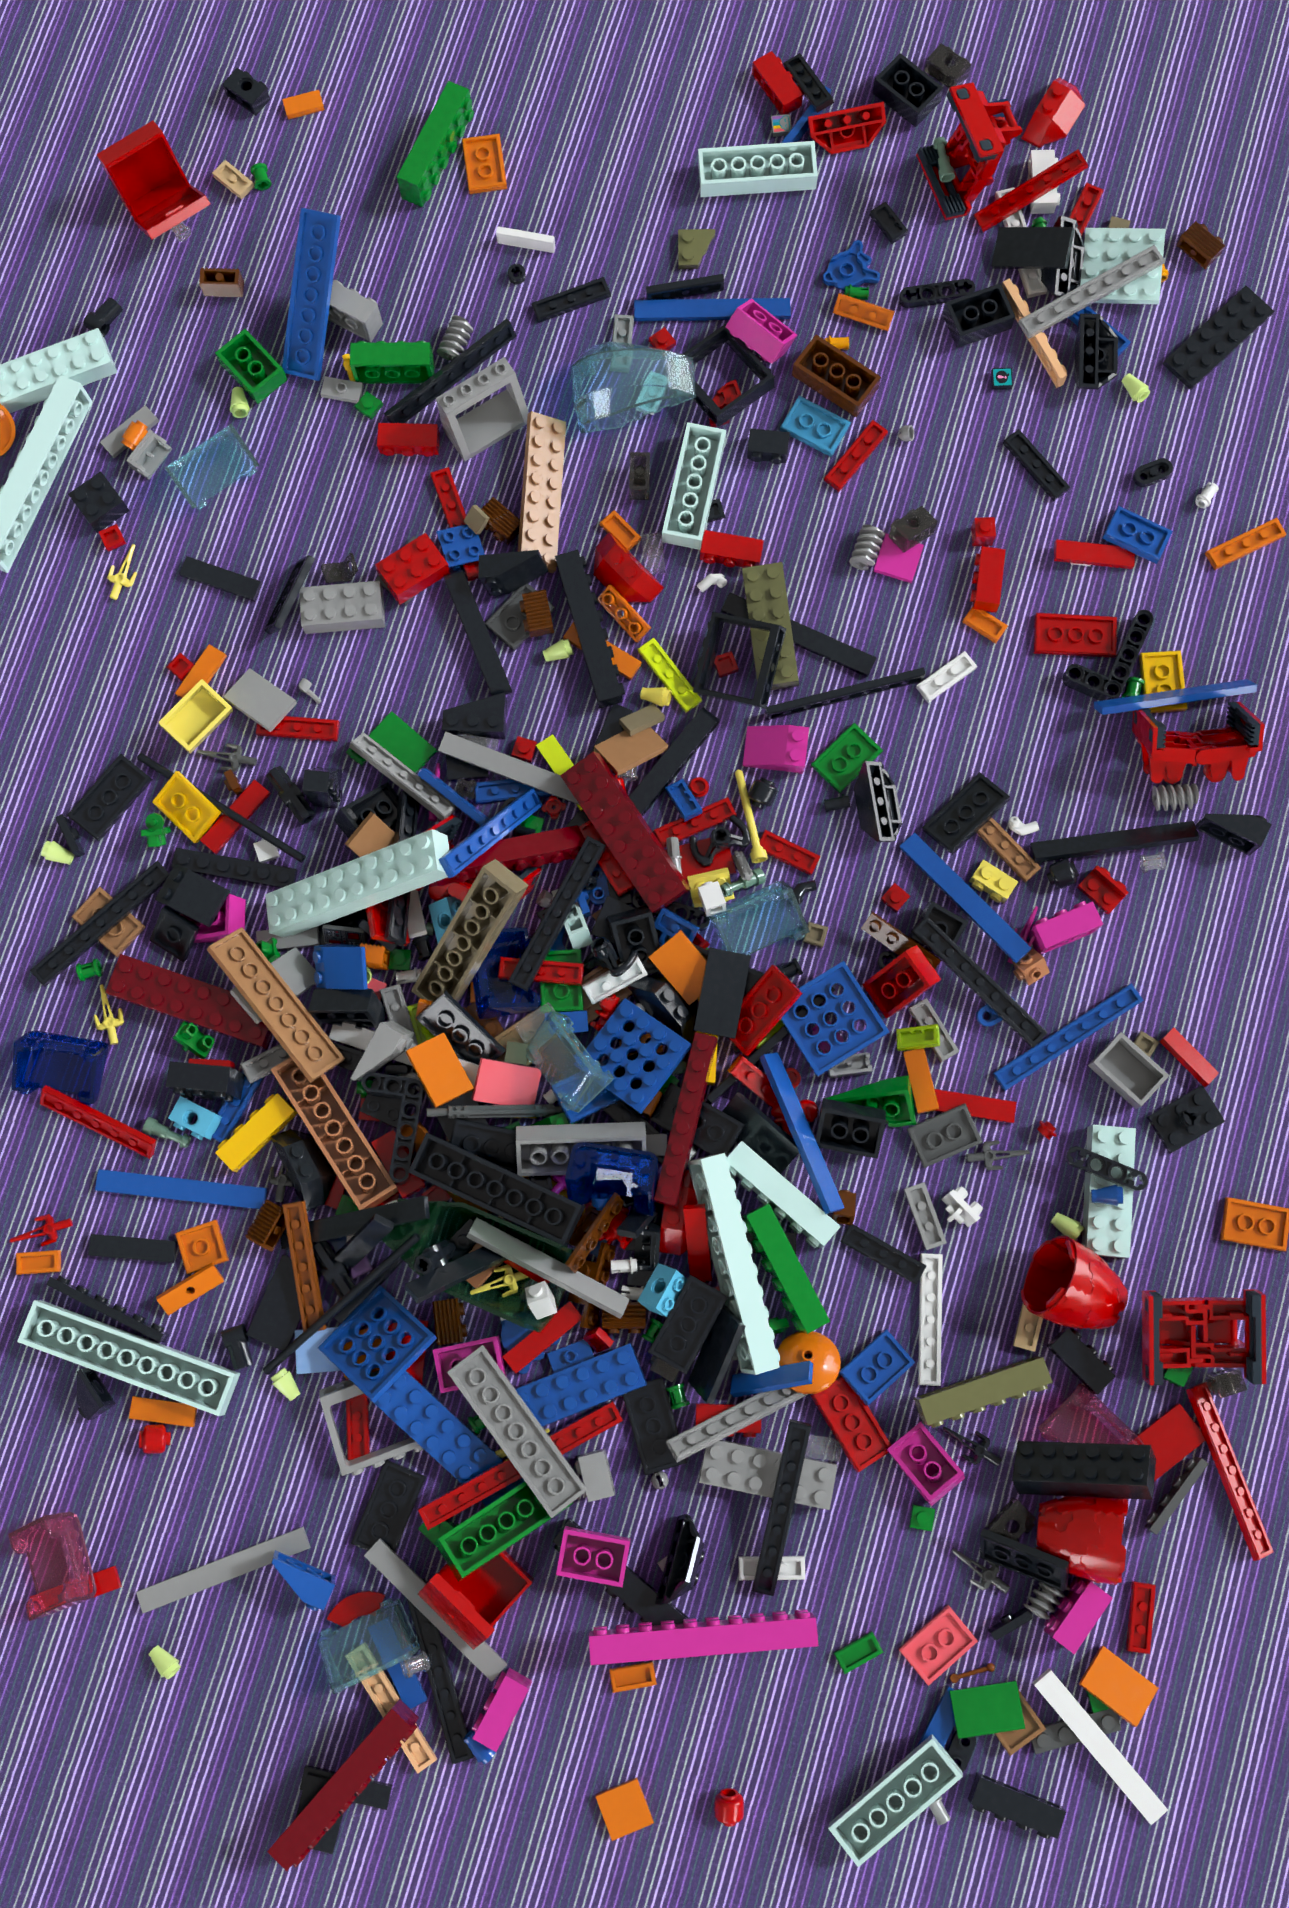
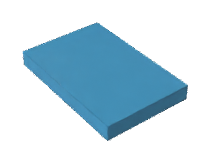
[780,396,851,457]

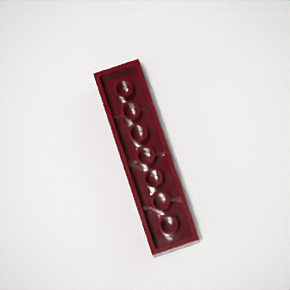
[560,751,691,913]
[105,954,272,1050]
[267,1699,419,1871]

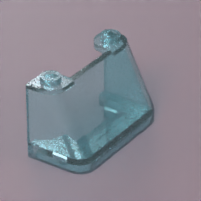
[164,423,259,511]
[709,881,810,956]
[526,1011,615,1113]
[317,1597,420,1694]

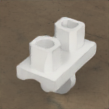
[941,1186,983,1228]

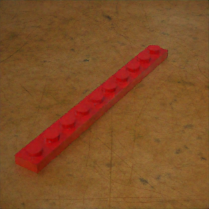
[417,1400,623,1530]

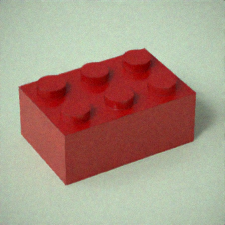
[375,533,450,605]
[862,945,942,1019]

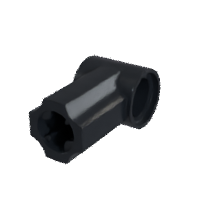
[83,298,123,337]
[221,1323,253,1371]

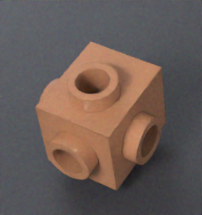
[1012,948,1050,986]

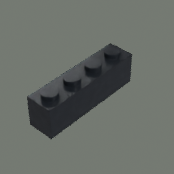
[968,1772,1066,1839]

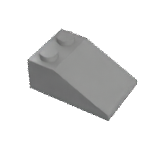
[351,1021,414,1081]

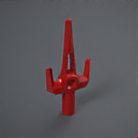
[9,1214,73,1246]

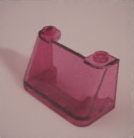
[1038,1383,1144,1445]
[8,1512,97,1621]

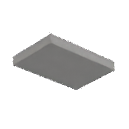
[223,668,297,733]

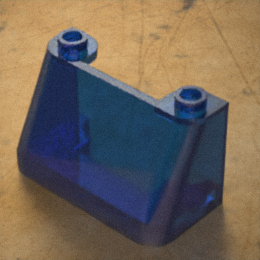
[472,928,541,1019]
[11,1031,109,1105]
[565,1142,658,1216]

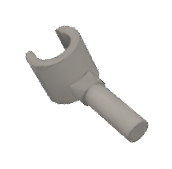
[299,678,322,704]

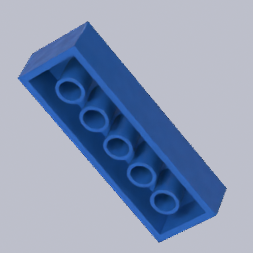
[515,1343,647,1427]

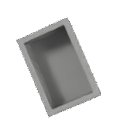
[1088,1032,1170,1109]

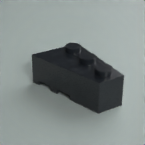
[442,693,507,739]
[302,767,343,809]
[308,988,386,1031]

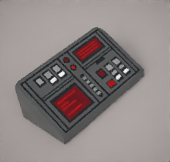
[322,924,368,946]

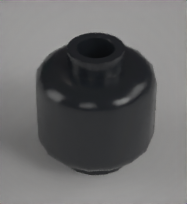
[748,777,778,809]
[1046,859,1079,889]

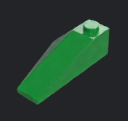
[825,1075,916,1127]

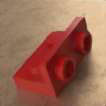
[1077,865,1129,915]

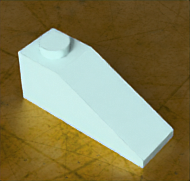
[551,889,593,949]

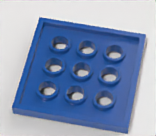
[781,961,889,1077]
[574,998,692,1114]
[318,1285,437,1403]

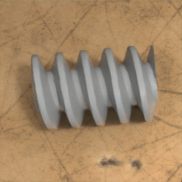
[437,315,474,361]
[849,524,885,570]
[1152,783,1199,811]
[1023,1582,1071,1620]

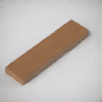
[976,818,1041,883]

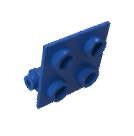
[436,524,485,571]

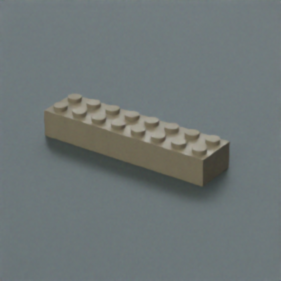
[411,859,529,1003]

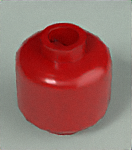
[139,1424,171,1454]
[715,1788,744,1827]

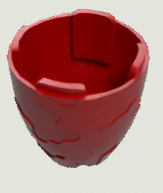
[1021,1236,1128,1329]
[1036,1496,1128,1585]

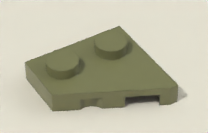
[678,229,715,269]

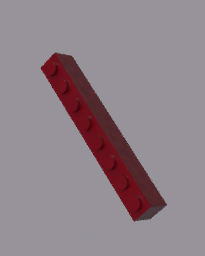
[429,825,585,887]
[654,1032,718,1207]

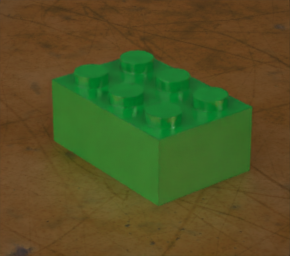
[215,329,287,404]

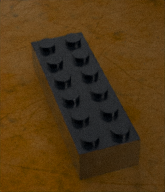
[1012,1441,1156,1500]

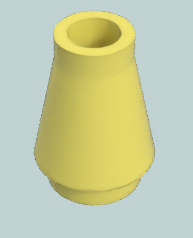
[640,687,672,707]

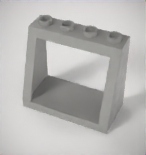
[436,357,529,462]

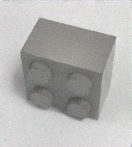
[575,1448,615,1502]

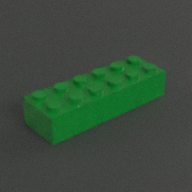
[397,81,474,207]
[741,1204,831,1334]
[435,1482,573,1582]

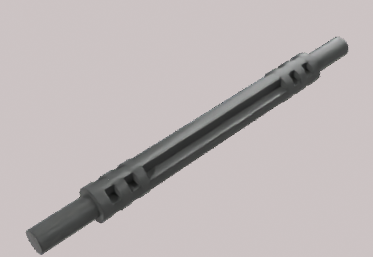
[426,1104,564,1119]

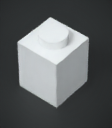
[698,881,726,917]
[525,1281,557,1320]

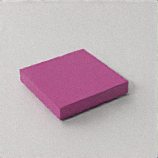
[873,533,924,583]

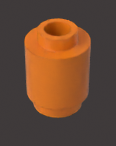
[121,420,148,451]

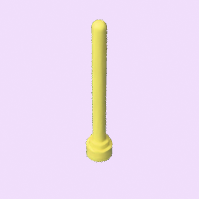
[735,769,768,863]

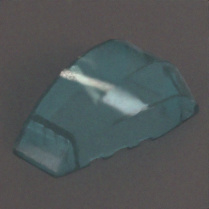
[572,342,696,433]

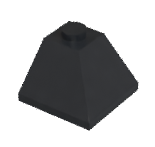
[76,1368,116,1420]

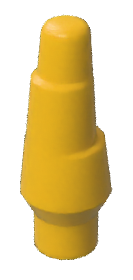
[342,354,355,381]

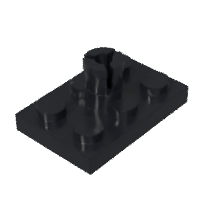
[1147,1085,1225,1154]

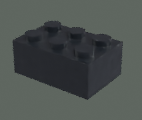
[872,53,944,127]
[942,283,1015,348]
[166,1061,245,1102]
[815,1098,886,1159]

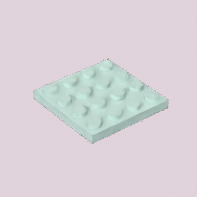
[1080,228,1166,304]

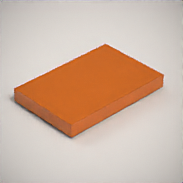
[462,133,507,194]
[648,930,706,1005]
[406,1033,474,1108]
[1220,1197,1289,1252]
[1079,1646,1159,1727]

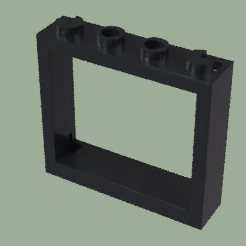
[669,324,775,427]
[693,612,786,709]

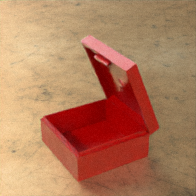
[96,120,210,240]
[418,1551,534,1650]

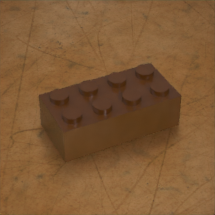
[792,334,881,418]

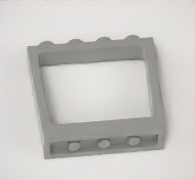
[319,1370,424,1476]

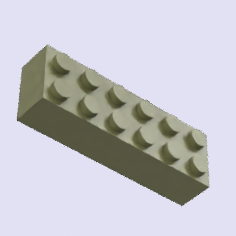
[742,562,799,690]
[913,1356,1053,1428]

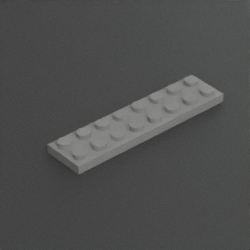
[447,1345,587,1518]

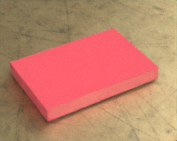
[471,1058,542,1105]
[898,1605,978,1686]

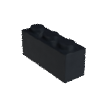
[1047,1328,1116,1395]

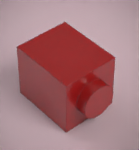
[971,517,996,546]

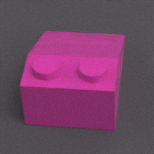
[743,725,809,773]
[180,894,246,943]
[887,1422,965,1506]

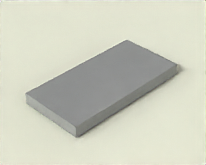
[230,947,316,1024]

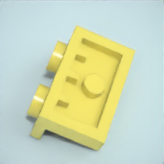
[969,859,1018,903]
[687,868,735,907]

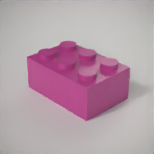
[725,298,797,364]
[1028,901,1103,955]
[433,1336,507,1393]
[556,1526,631,1587]
[1044,1577,1113,1655]
[472,1668,532,1752]

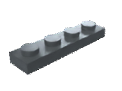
[1145,1457,1209,1535]
[1031,1709,1122,1754]

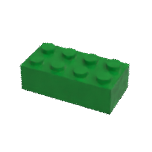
[350,341,435,384]

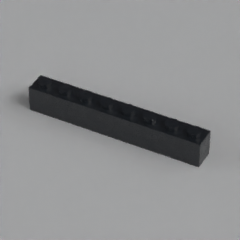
[555,550,625,709]
[552,1518,691,1658]

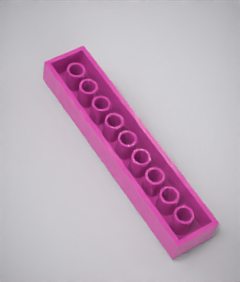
[589,1609,819,1665]

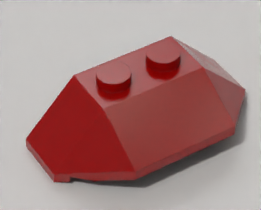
[1022,77,1085,148]
[808,102,886,154]
[593,532,664,603]
[659,1170,698,1256]

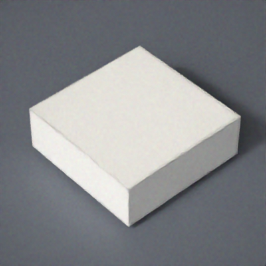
[253,840,280,863]

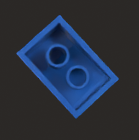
[312,943,368,990]
[272,1550,336,1611]

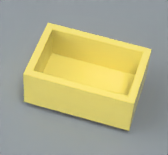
[158,679,233,754]

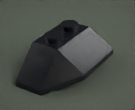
[1041,215,1085,297]
[1074,313,1118,390]
[854,761,902,842]
[628,976,697,1044]
[271,1129,337,1211]
[655,1514,704,1605]

